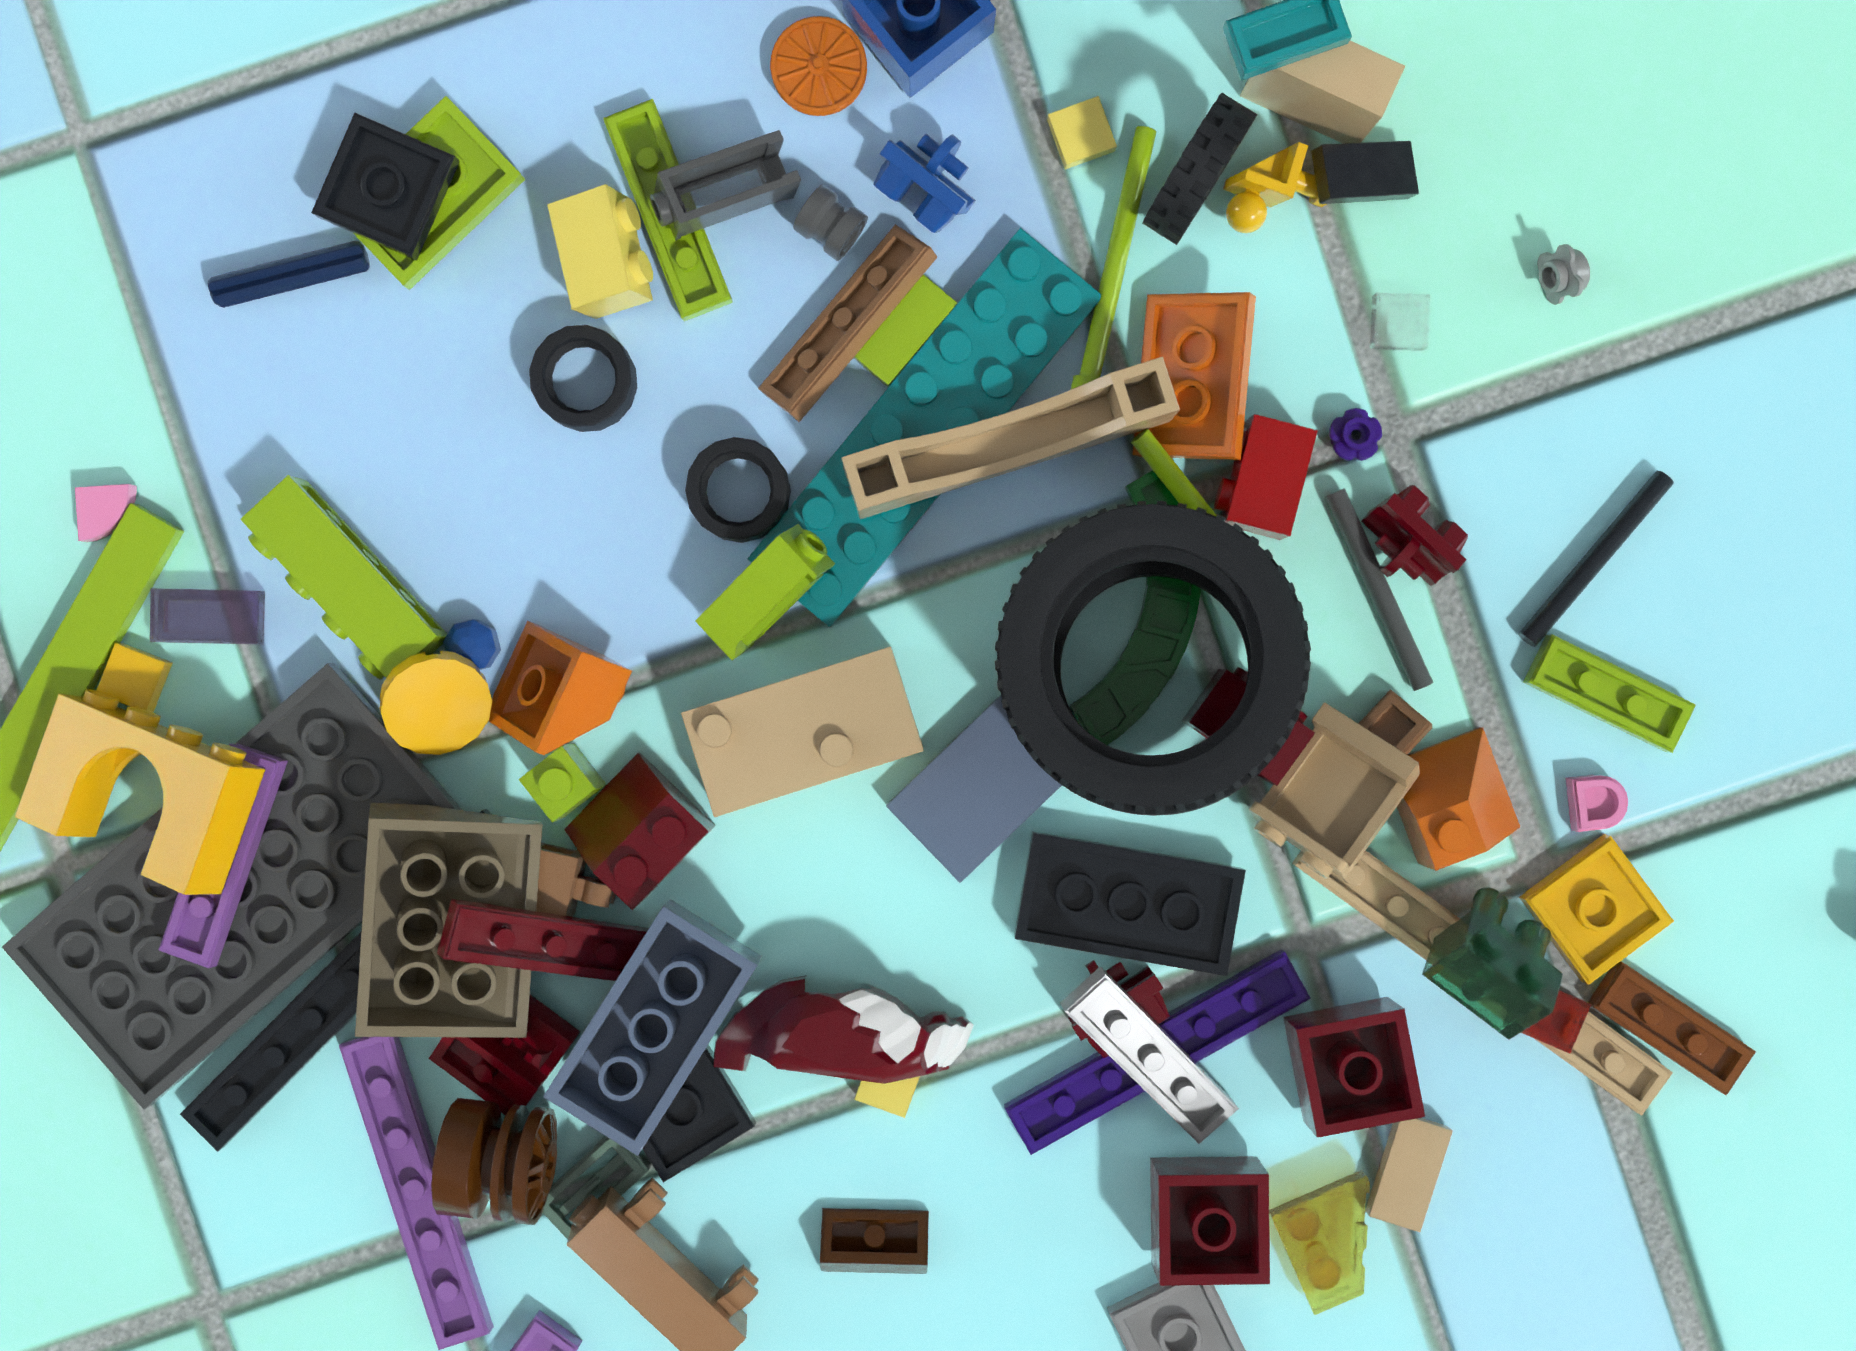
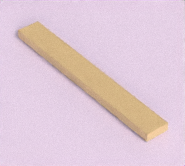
[1292,851,1673,1116]

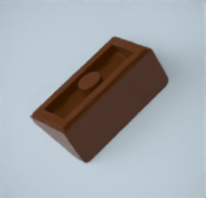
[820,1208,929,1274]

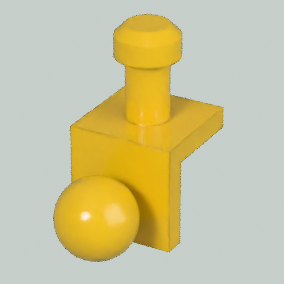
[1223,142,1327,233]

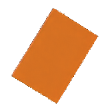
[1133,292,1256,460]

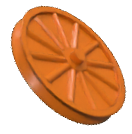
[770,16,867,116]

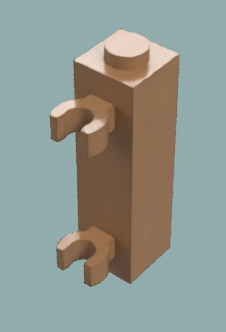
[566,1178,759,1351]

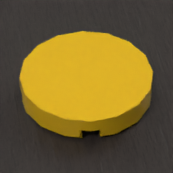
[380,651,492,755]

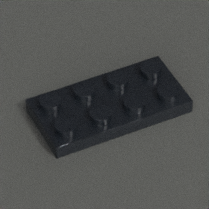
[1014,831,1246,976]

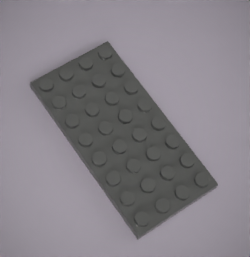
[2,663,462,1110]

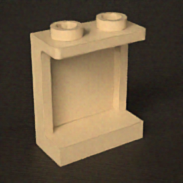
[1249,702,1420,880]

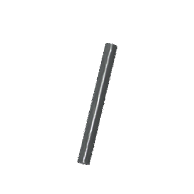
[1325,488,1433,691]

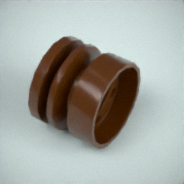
[431,1098,557,1225]

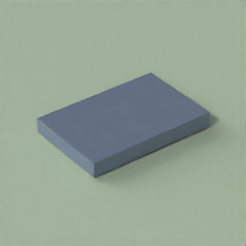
[886,695,1062,883]

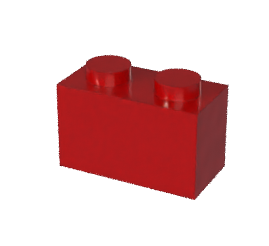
[1214,414,1318,540]

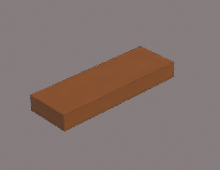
[1587,961,1756,1096]

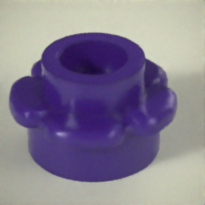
[1329,408,1382,461]

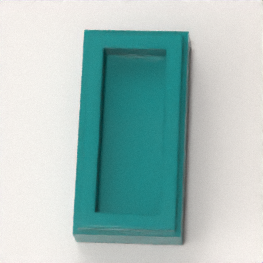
[1223,0,1352,81]

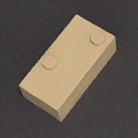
[681,646,924,817]

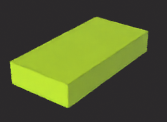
[853,274,957,387]

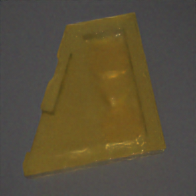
[1269,1170,1370,1316]

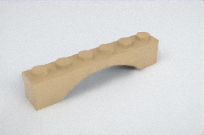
[842,357,1180,519]

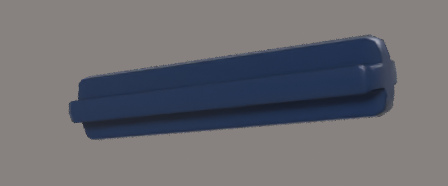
[208,241,370,308]

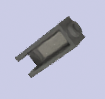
[650,130,801,240]

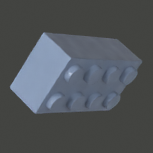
[543,899,762,1156]

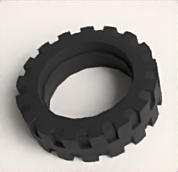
[1142,93,1258,245]

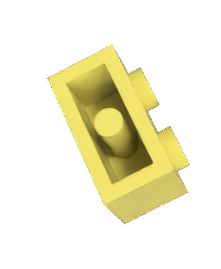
[547,184,653,319]

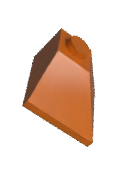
[489,621,632,755]
[1397,727,1520,871]

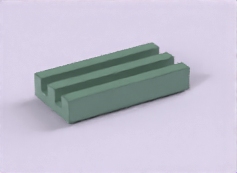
[542,1136,652,1240]

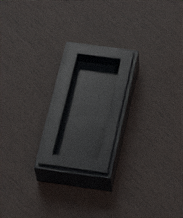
[1311,141,1419,204]

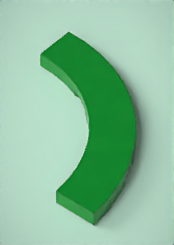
[1069,458,1201,745]

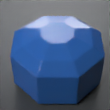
[443,619,501,670]

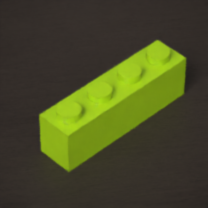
[240,475,448,680]

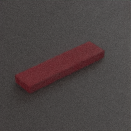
[437,899,649,981]

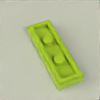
[1523,634,1696,753]

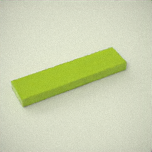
[603,99,733,322]

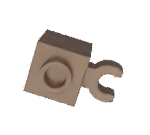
[536,842,616,917]

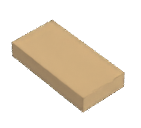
[1365,1118,1453,1232]

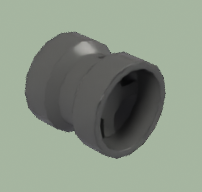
[793,184,868,261]

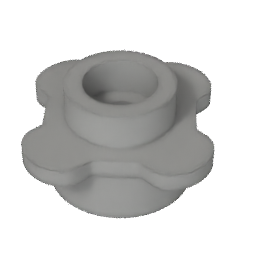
[1537,244,1590,305]

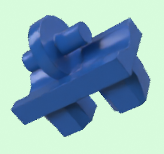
[873,134,976,233]

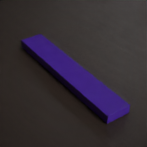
[1004,949,1311,1155]

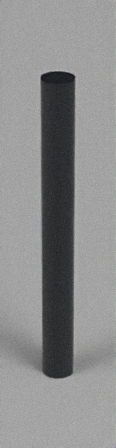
[1518,470,1674,647]

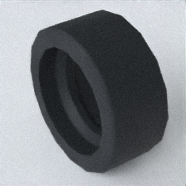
[529,325,638,432]
[685,437,791,543]

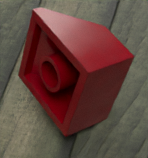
[564,752,716,911]

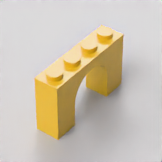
[15,689,265,895]

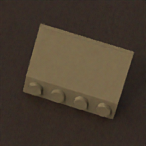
[355,803,543,1038]

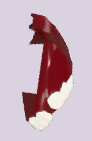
[713,975,974,1084]

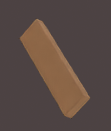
[758,224,938,422]

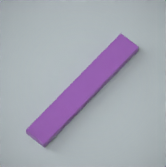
[339,1037,494,1350]

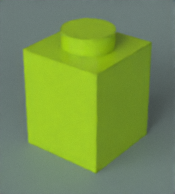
[518,743,607,823]

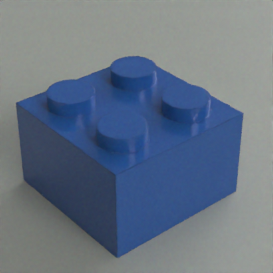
[842,0,996,98]

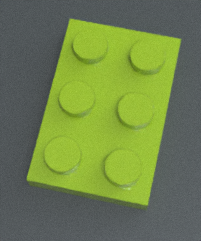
[353,96,525,290]

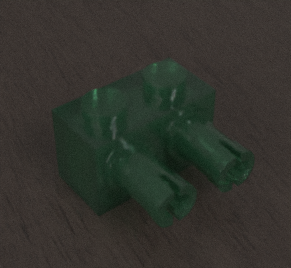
[1422,887,1563,1040]

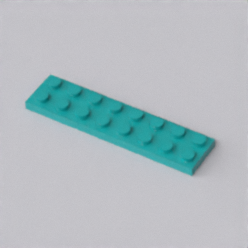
[747,227,1101,628]

